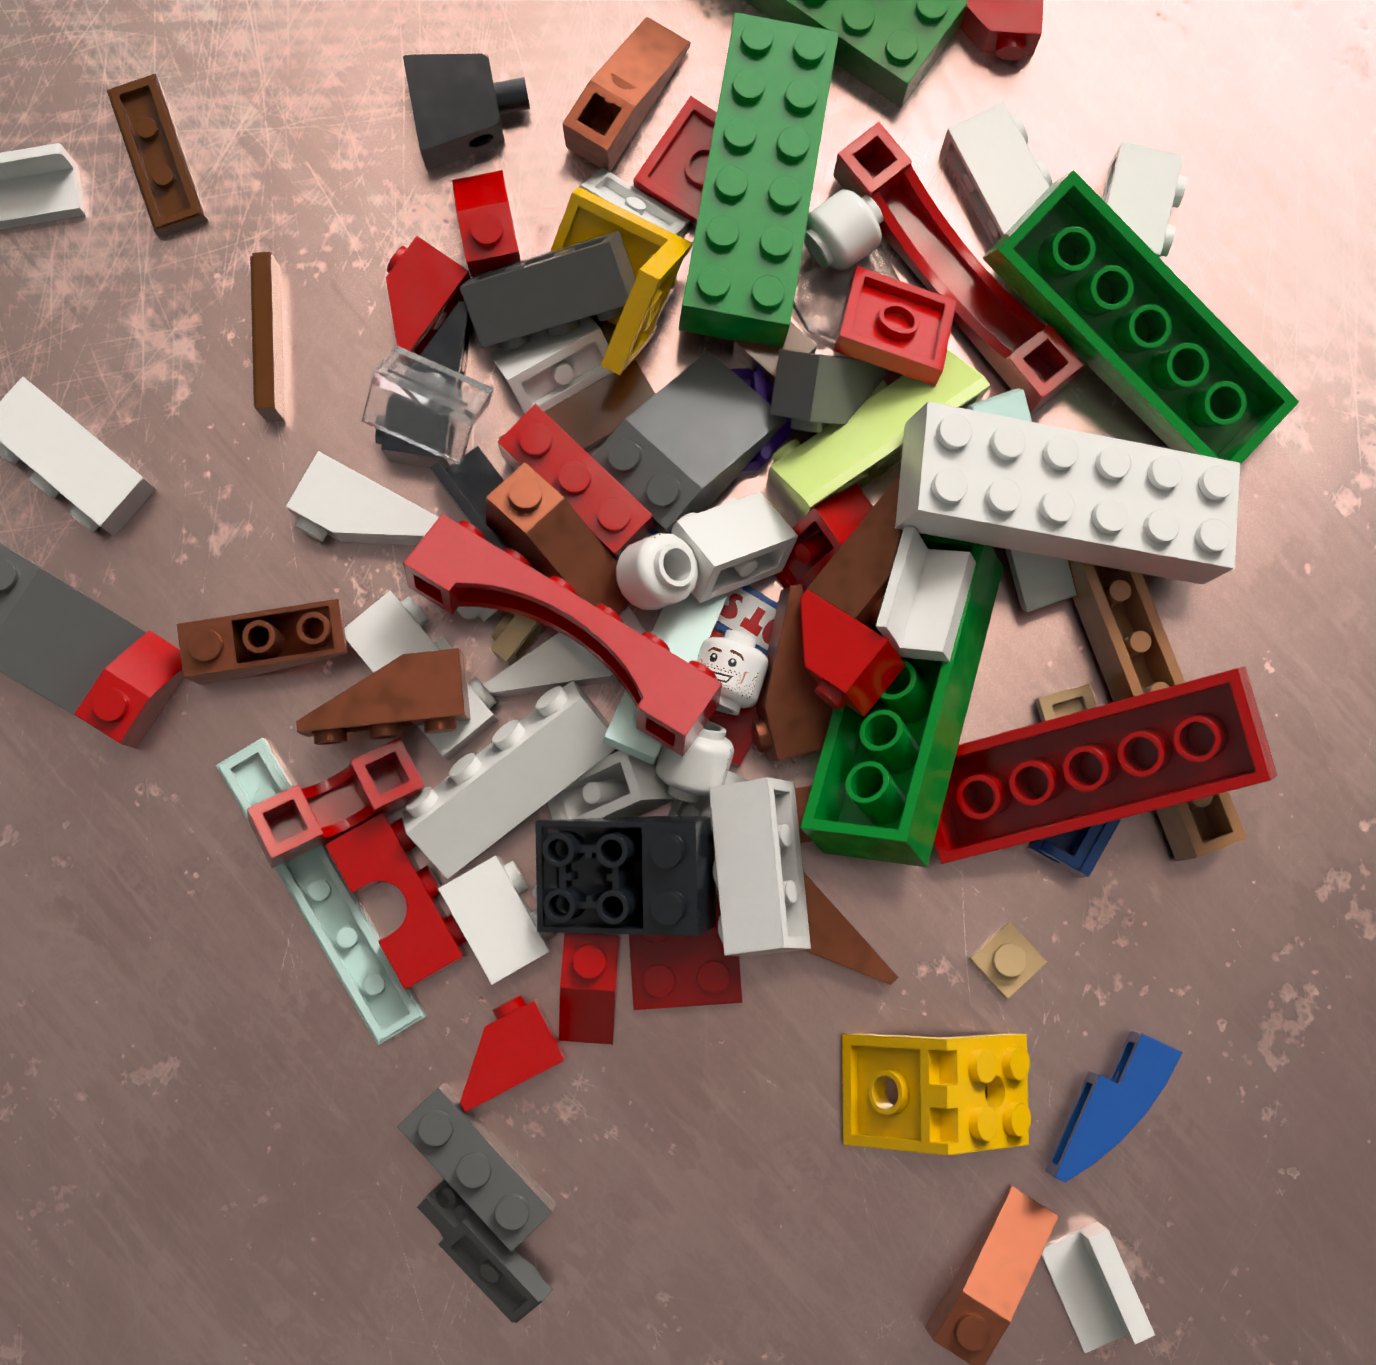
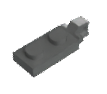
[417,1179,553,1323]

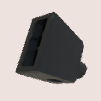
[403,53,530,170]

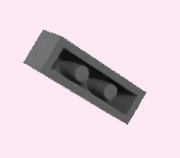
[459,231,636,350]
[397,1082,557,1252]

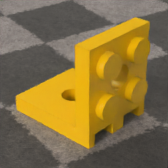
[550,187,693,375]
[842,1033,1031,1155]

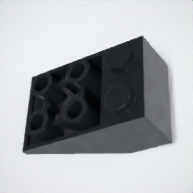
[535,816,716,936]

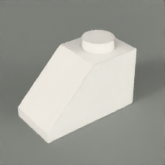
[547,751,677,820]

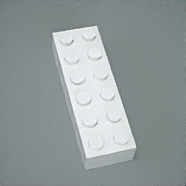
[895,402,1240,585]

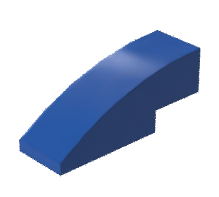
[1045,1030,1183,1182]

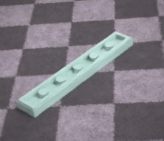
[216,738,427,1045]

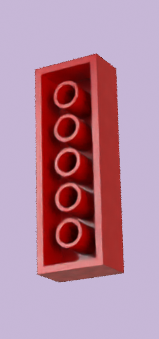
[934,666,1277,864]

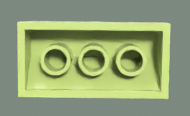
[768,349,990,521]

